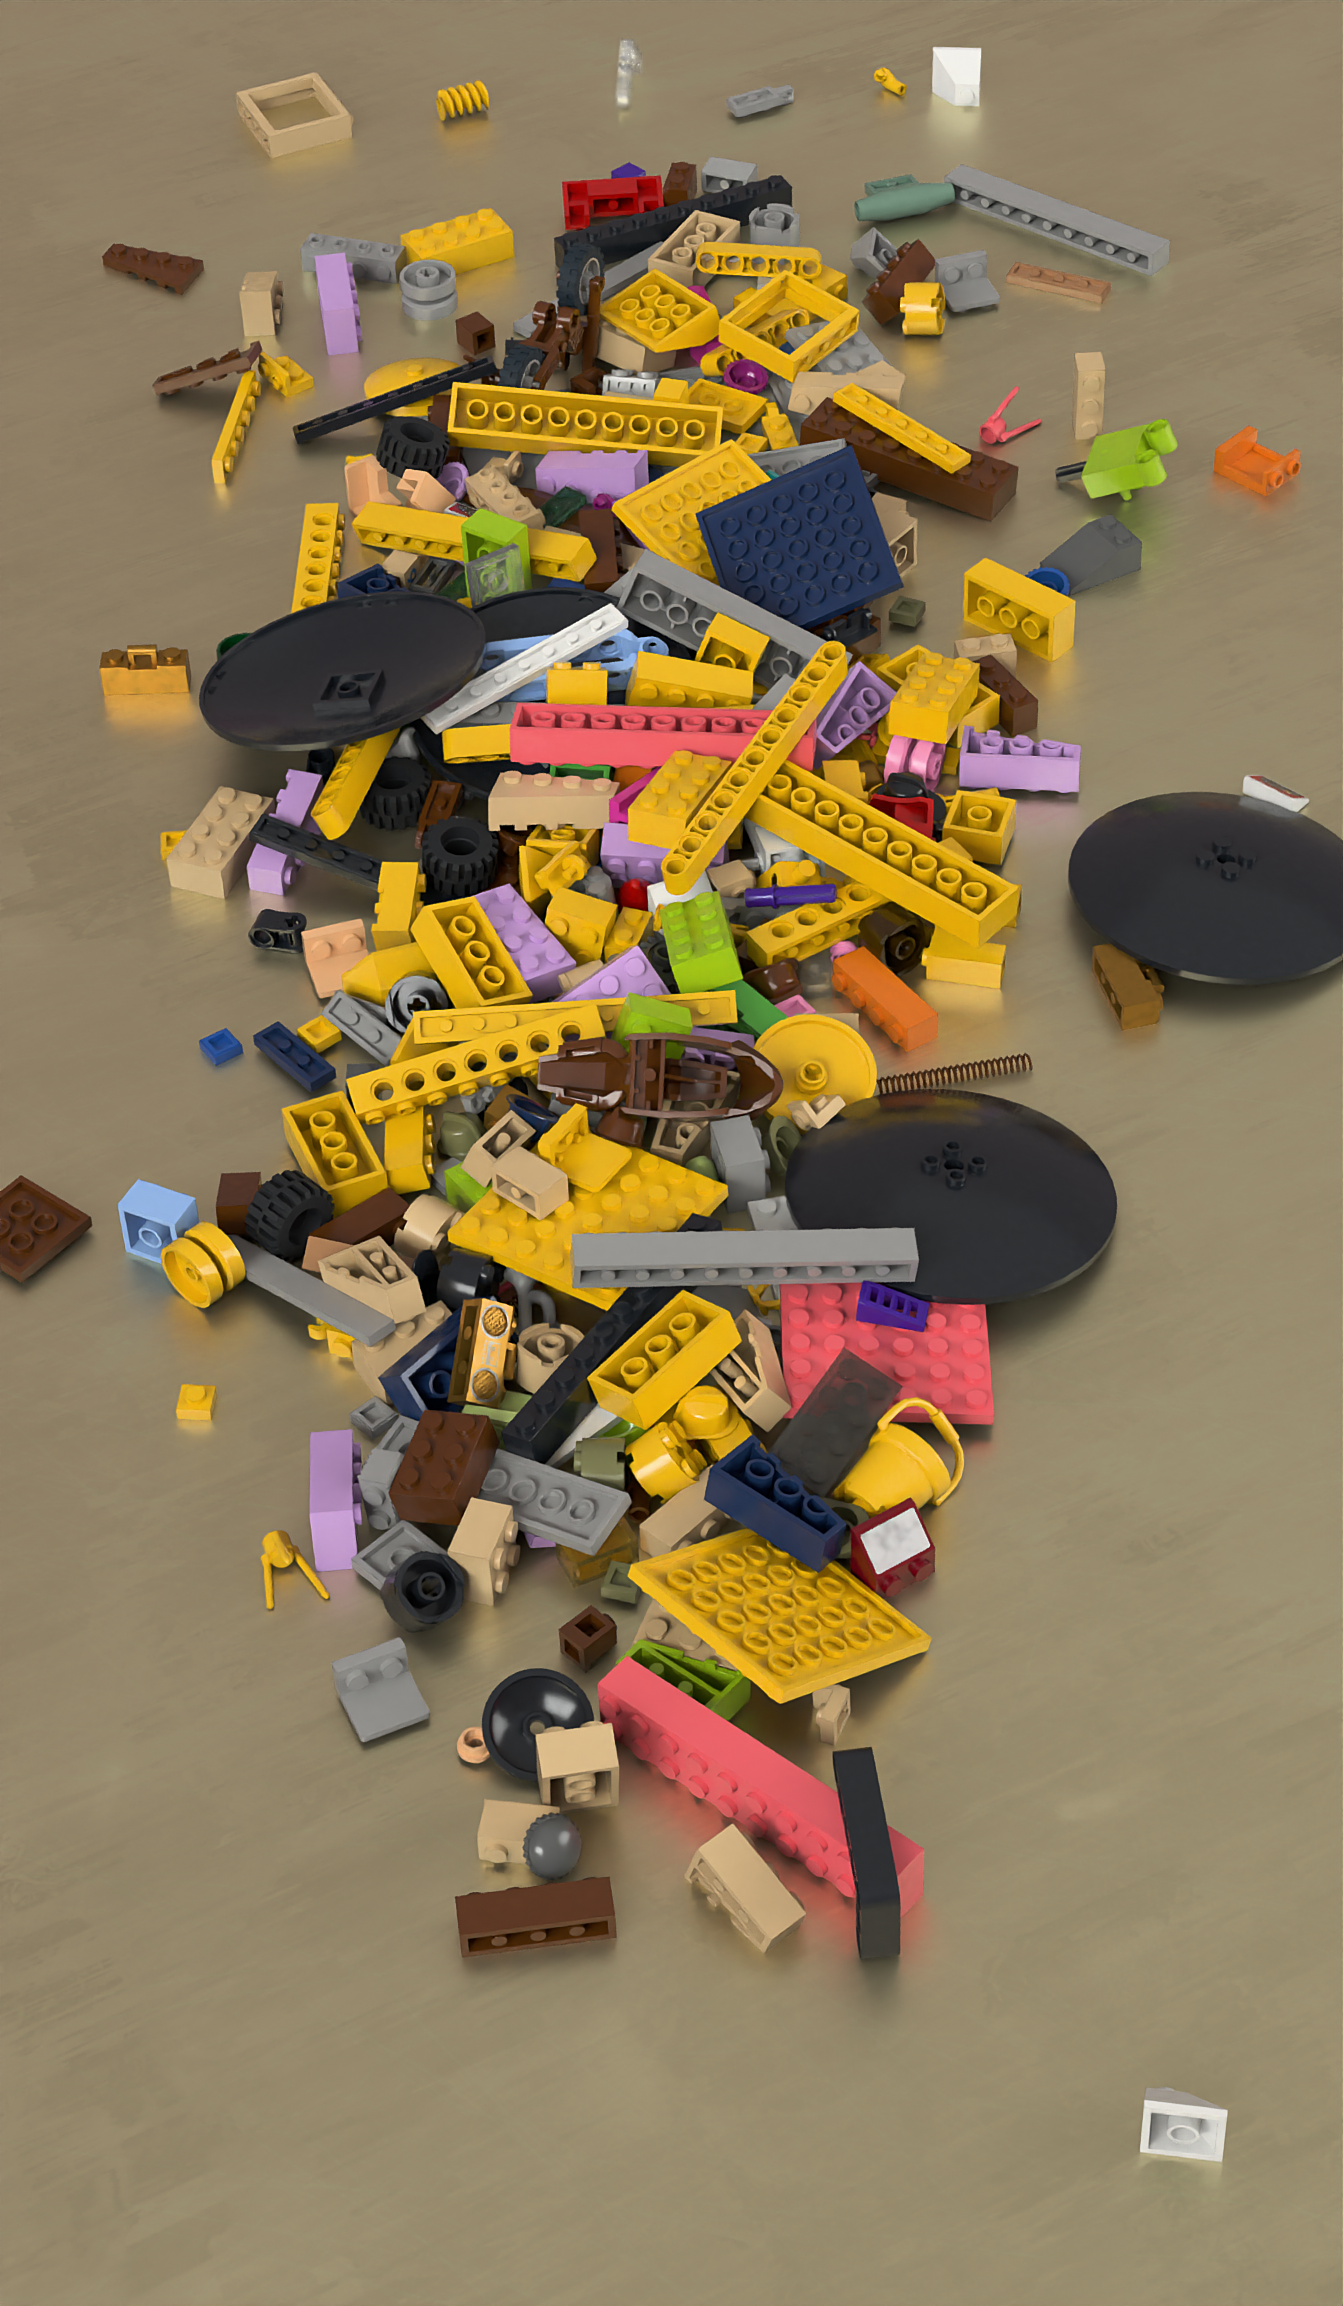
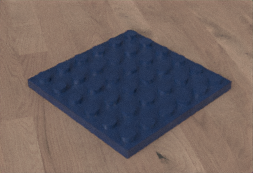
[695,445,904,630]

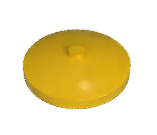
[364,357,460,417]
[753,1014,877,1135]

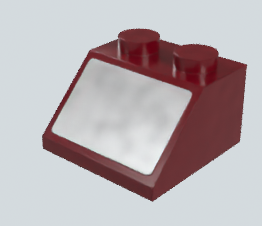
[851,1498,935,1599]

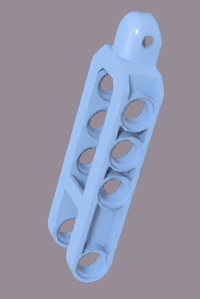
[480,629,669,702]

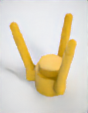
[260,1530,330,1609]

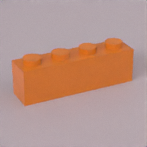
[832,946,938,1052]

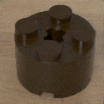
[858,902,930,976]

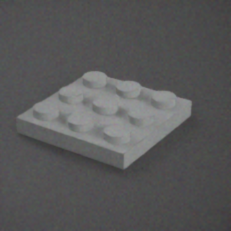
[784,321,892,375]

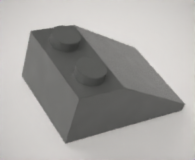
[1040,514,1142,596]

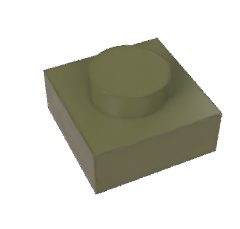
[889,596,926,627]
[601,1560,641,1604]

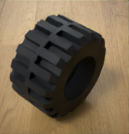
[376,416,450,478]
[360,756,432,831]
[422,815,499,896]
[245,1170,335,1262]

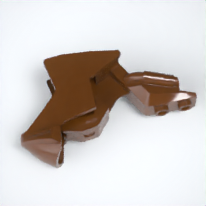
[537,1032,783,1122]

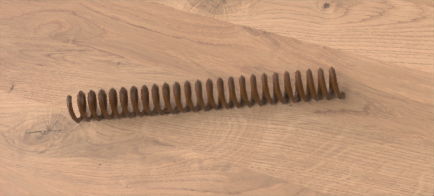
[876,1053,1033,1094]

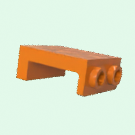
[1214,426,1301,496]

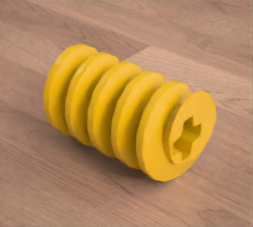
[436,80,489,121]

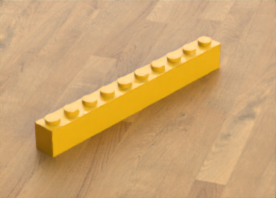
[351,501,597,582]

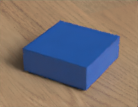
[199,1028,243,1066]

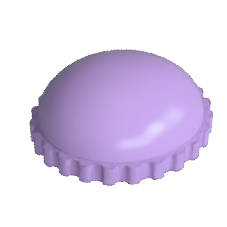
[434,462,469,503]

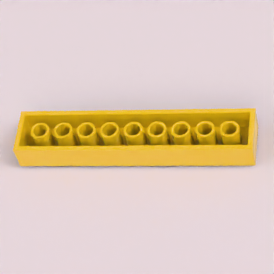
[447,382,723,467]
[744,760,1018,949]

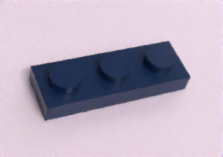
[253,1021,337,1092]

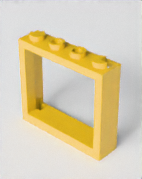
[718,270,860,383]

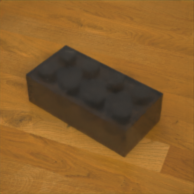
[767,1347,903,1498]

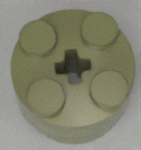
[574,1438,627,1492]

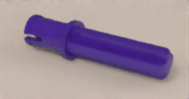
[744,884,837,909]

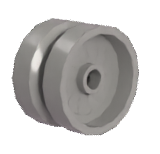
[400,260,458,321]

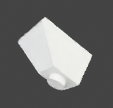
[932,47,981,106]
[1140,2087,1228,2162]

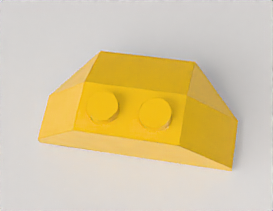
[341,942,436,1007]

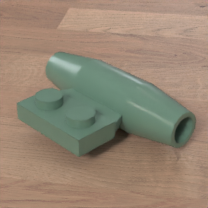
[854,174,955,221]

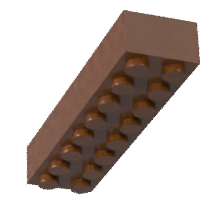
[800,397,1019,522]

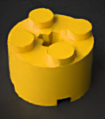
[900,282,945,335]
[625,1421,707,1504]

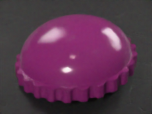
[724,359,769,395]

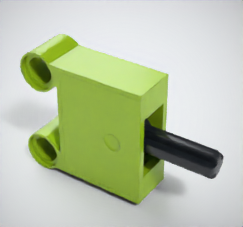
[1055,419,1178,501]

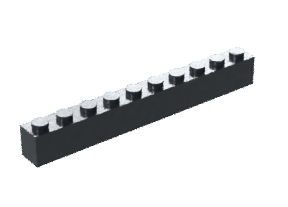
[554,175,792,269]
[501,1213,723,1465]

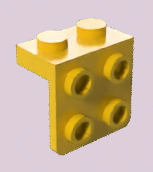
[538,1103,631,1192]

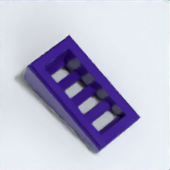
[856,1280,929,1332]

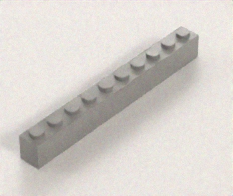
[944,164,1170,276]
[570,1227,919,1288]

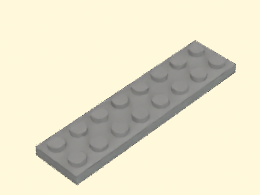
[362,1415,632,1556]

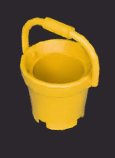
[833,1397,964,1519]

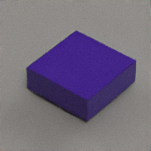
[611,162,646,179]

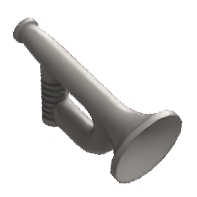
[504,1268,561,1335]

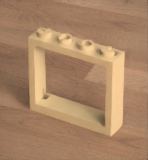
[236,72,354,158]

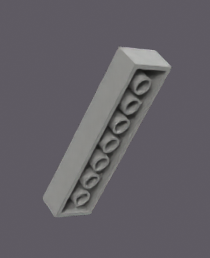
[616,549,853,689]

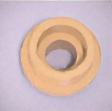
[457,1727,491,1763]

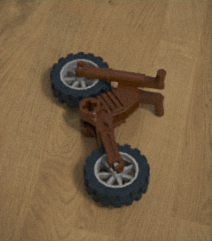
[497,242,609,390]

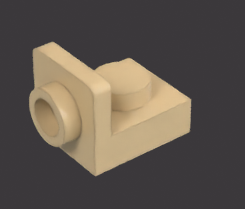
[483,450,524,484]
[787,1094,846,1130]
[812,1683,851,1746]

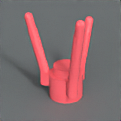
[979,386,1042,444]

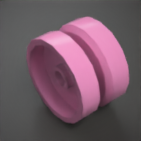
[884,735,946,792]

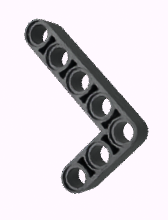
[832,1747,901,1960]

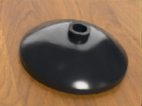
[482,1668,594,1782]

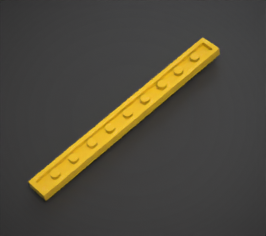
[413,990,738,1045]

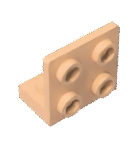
[301,918,369,998]

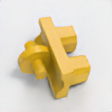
[534,841,591,897]

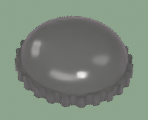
[522,1812,582,1880]

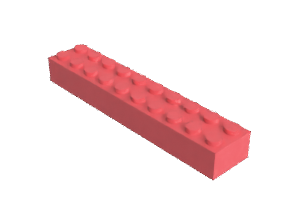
[510,703,817,771]
[597,1656,924,1919]

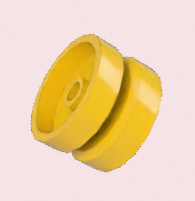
[160,1221,246,1308]

